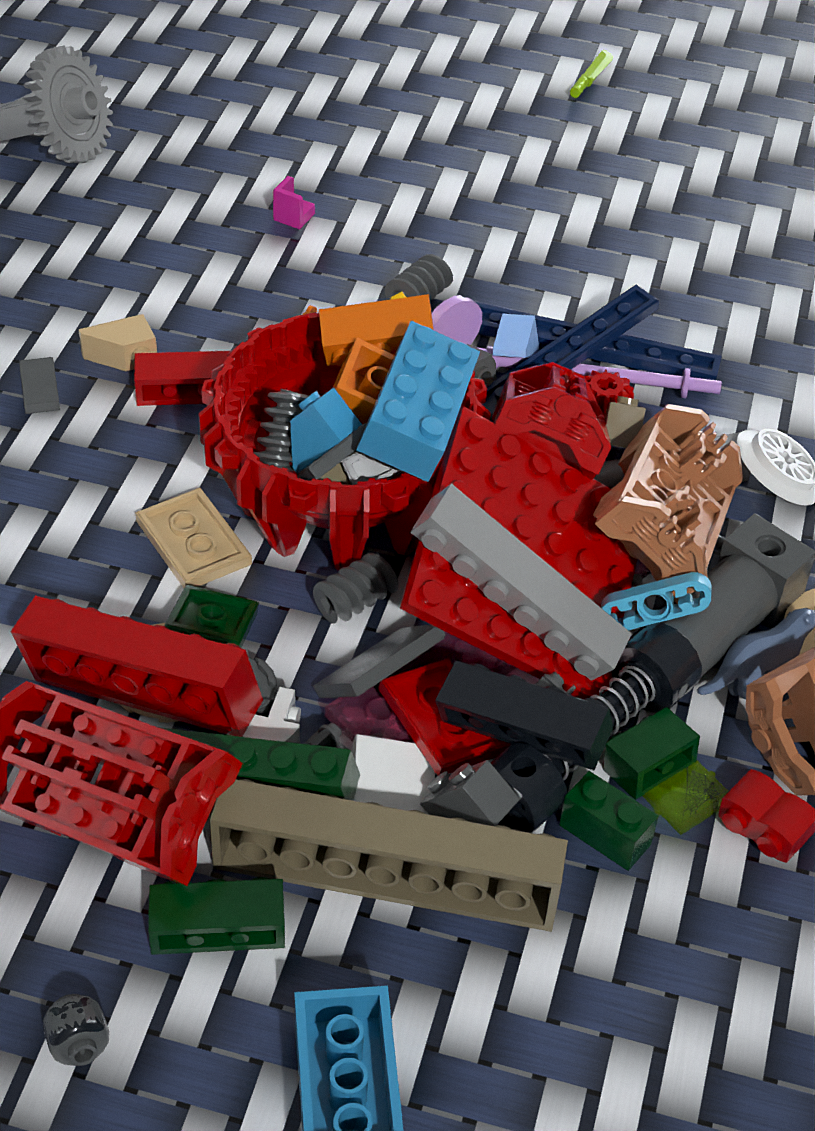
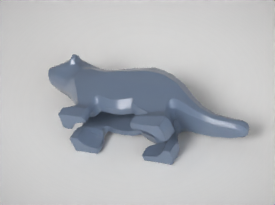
[697,608,815,699]

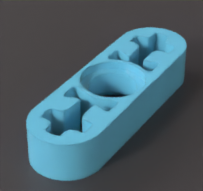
[601,572,712,630]

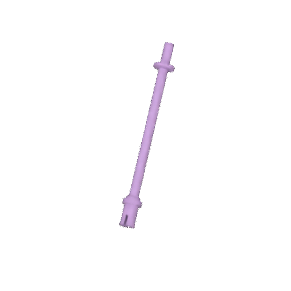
[477,345,722,399]

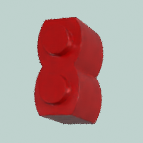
[718,769,815,863]

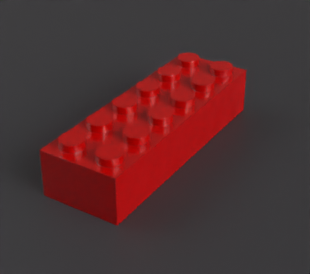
[10,595,263,737]

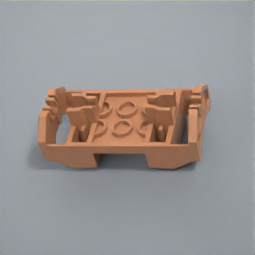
[593,404,743,604]

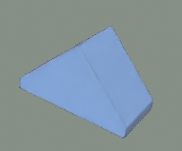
[493,314,539,358]

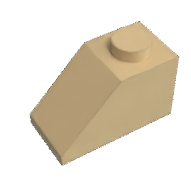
[79,314,157,371]

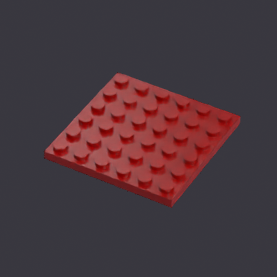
[400,406,637,700]

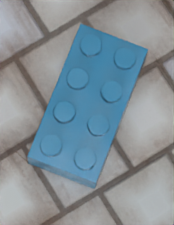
[356,321,480,482]
[294,986,404,1131]

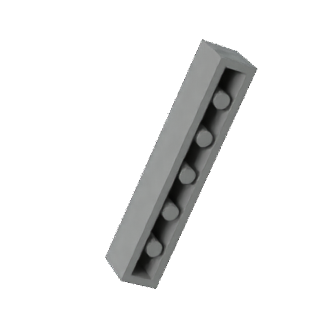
[411,484,632,681]

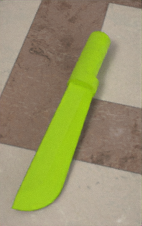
[570,49,613,98]

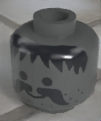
[43,994,109,1066]

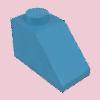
[290,388,362,473]

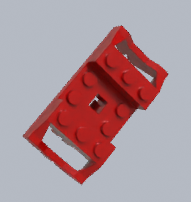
[491,362,611,480]
[0,681,243,886]

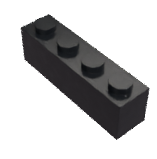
[435,661,613,771]

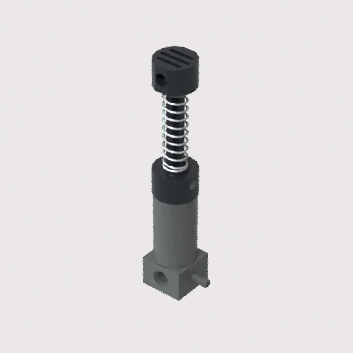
[490,513,815,833]

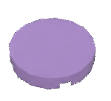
[432,295,482,345]

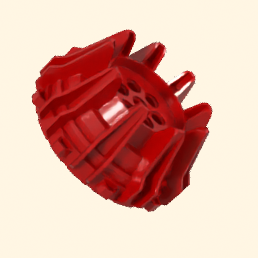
[199,312,491,570]

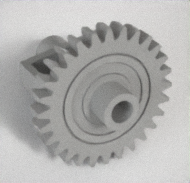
[0,45,113,163]

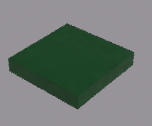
[164,585,259,648]

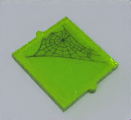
[643,760,729,835]

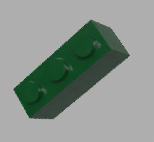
[148,877,285,955]

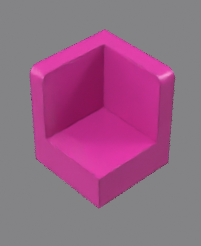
[273,176,315,230]

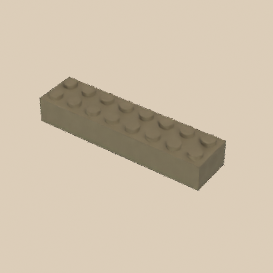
[210,779,568,932]

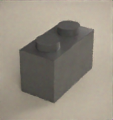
[420,760,520,826]

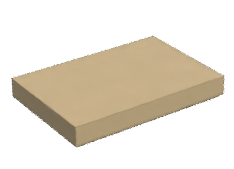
[135,488,252,588]

